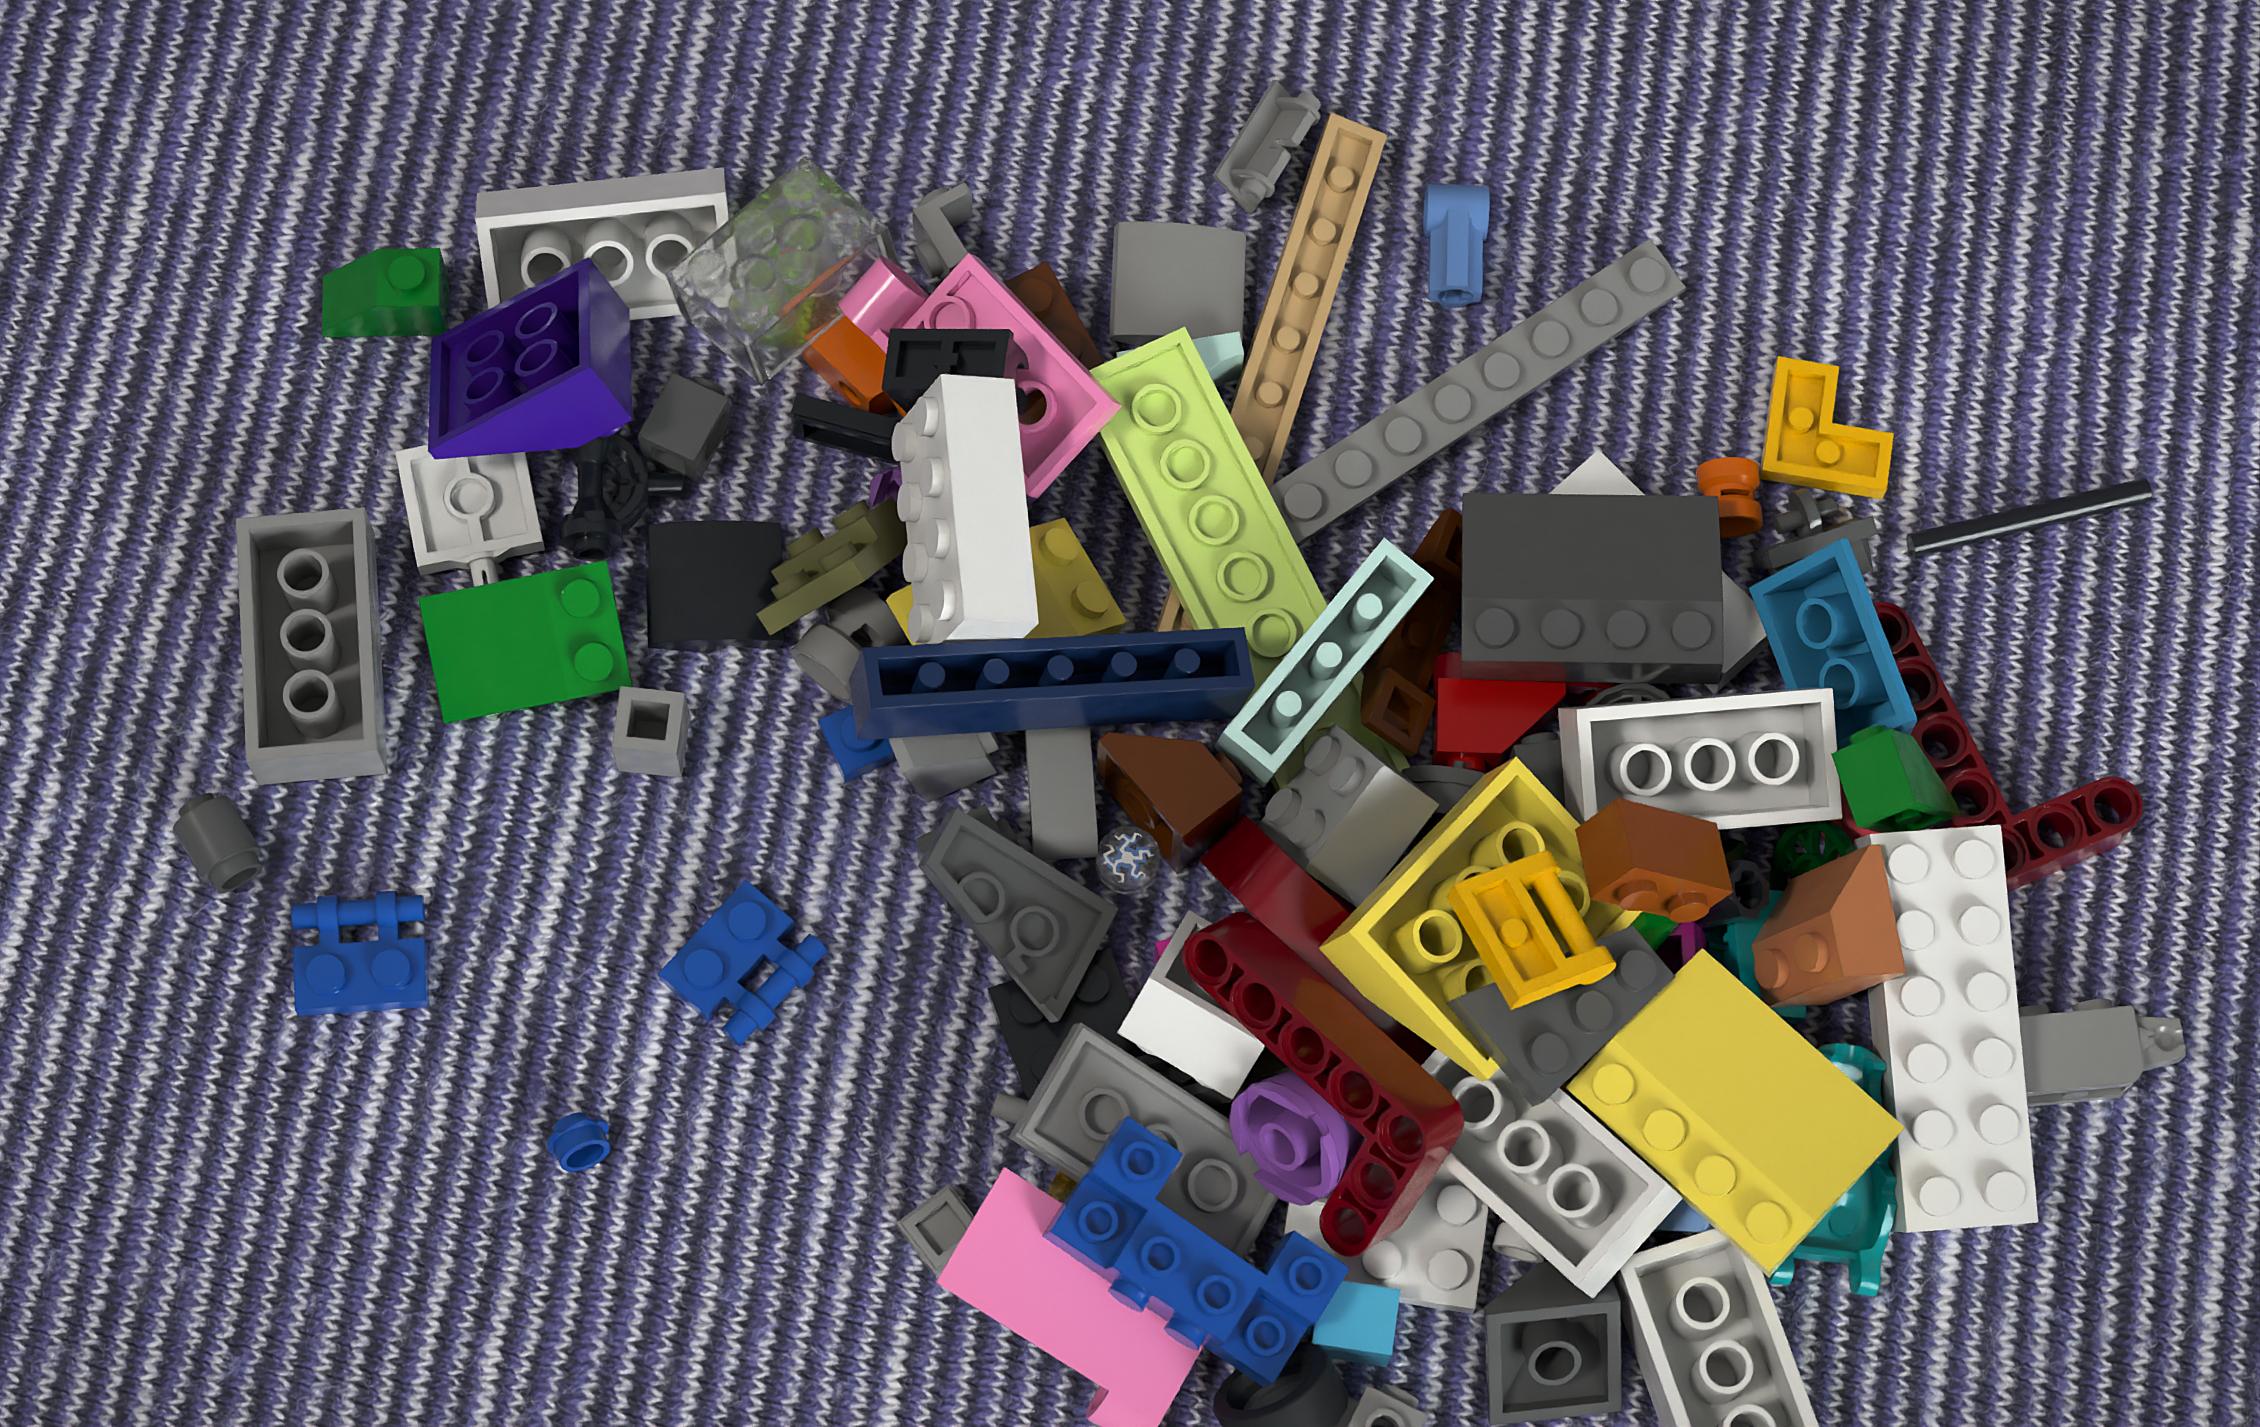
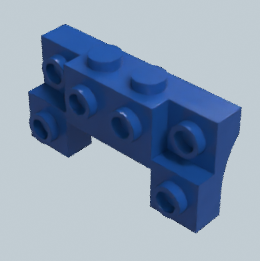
[1042,1116,1350,1387]

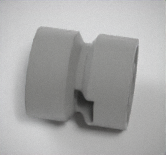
[790,585,908,704]

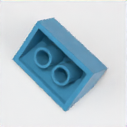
[1749,538,1918,751]

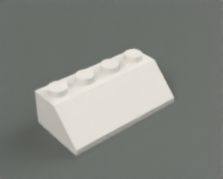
[475,167,739,320]

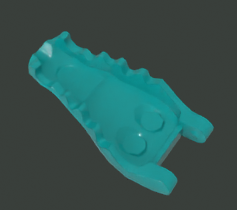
[1765,1043,1897,1297]

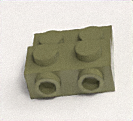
[757,496,908,635]

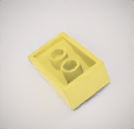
[886,517,1127,645]

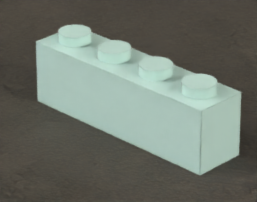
[1214,538,1434,788]

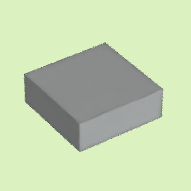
[896,1184,974,1279]

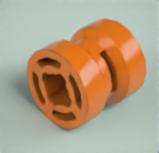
[1696,457,1763,538]

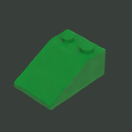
[418,560,633,723]

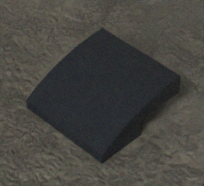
[645,520,785,653]

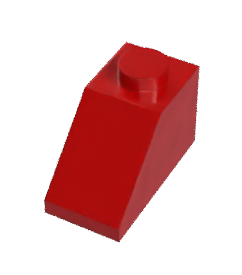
[1432,678,1566,774]

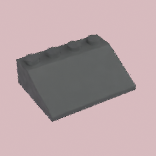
[1460,493,1723,684]

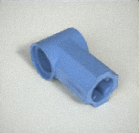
[1423,183,1490,308]

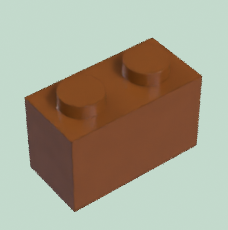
[1575,798,1733,923]

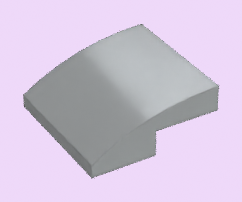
[1109,221,1246,346]

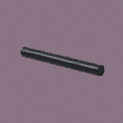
[1906,478,2152,558]

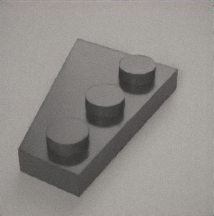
[918,807,1119,1023]

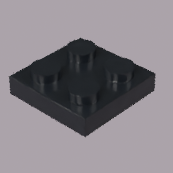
[987,947,1148,1101]

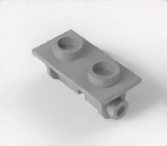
[1212,80,1321,214]

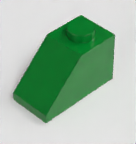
[321,248,449,338]
[1831,725,1960,833]

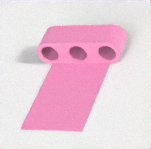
[935,1167,1204,1427]

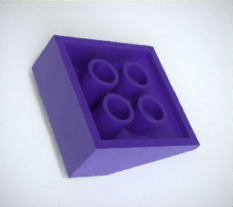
[428,257,632,460]

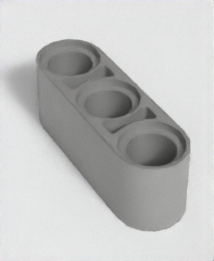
[1024,726,1098,861]

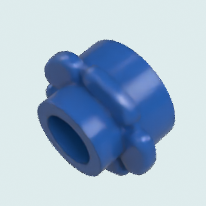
[546,1112,610,1172]

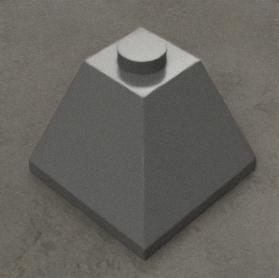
[1484,1262,1622,1426]

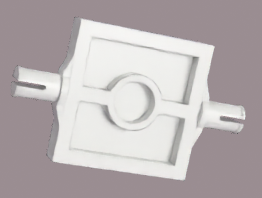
[395,444,545,587]

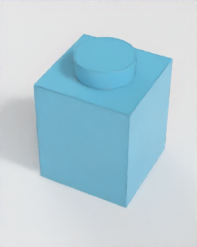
[1304,1281,1400,1367]

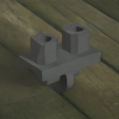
[1750,488,1878,576]

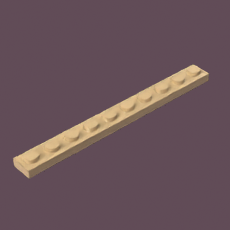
[1155,112,1387,632]

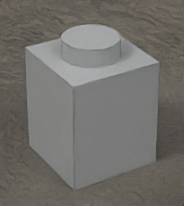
[612,686,690,778]

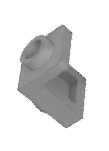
[912,183,973,281]

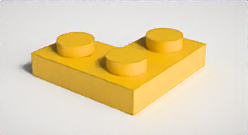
[1759,356,1894,499]

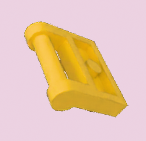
[1447,851,1617,1010]

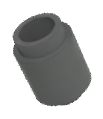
[173,793,263,893]

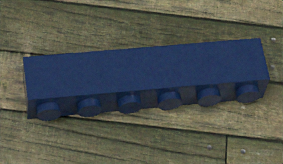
[849,627,1255,740]

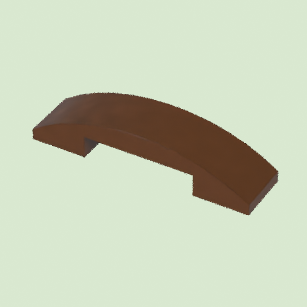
[1360,508,1462,757]

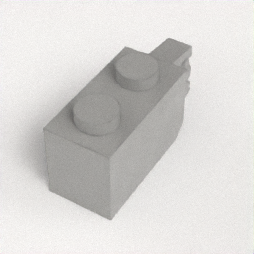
[2018,999,2186,1107]

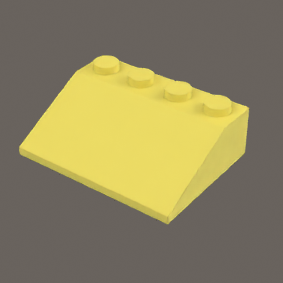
[1319,756,1642,1082]
[1566,948,1905,1277]

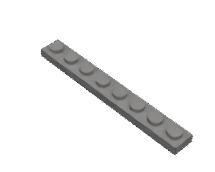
[1268,238,1686,547]

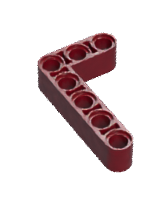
[1873,601,2143,893]
[1200,813,1436,1066]
[1182,911,1464,1257]

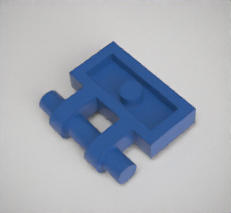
[658,880,828,1046]
[291,890,430,1017]

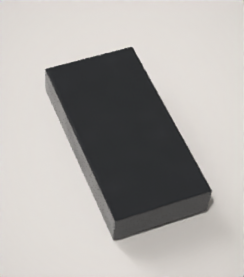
[791,393,901,466]

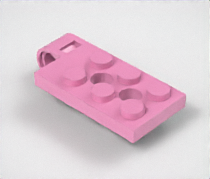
[838,253,1123,499]

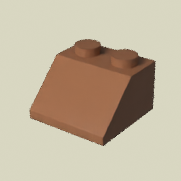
[1752,844,1906,1008]

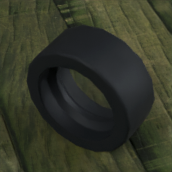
[1213,1342,1349,1427]

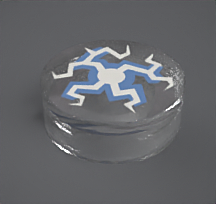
[1096,826,1161,894]

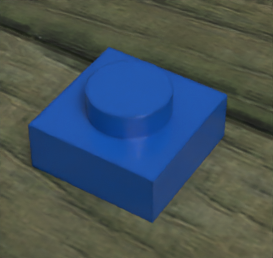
[818,705,897,783]

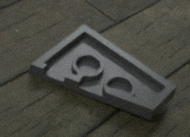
[1447,925,1675,1107]

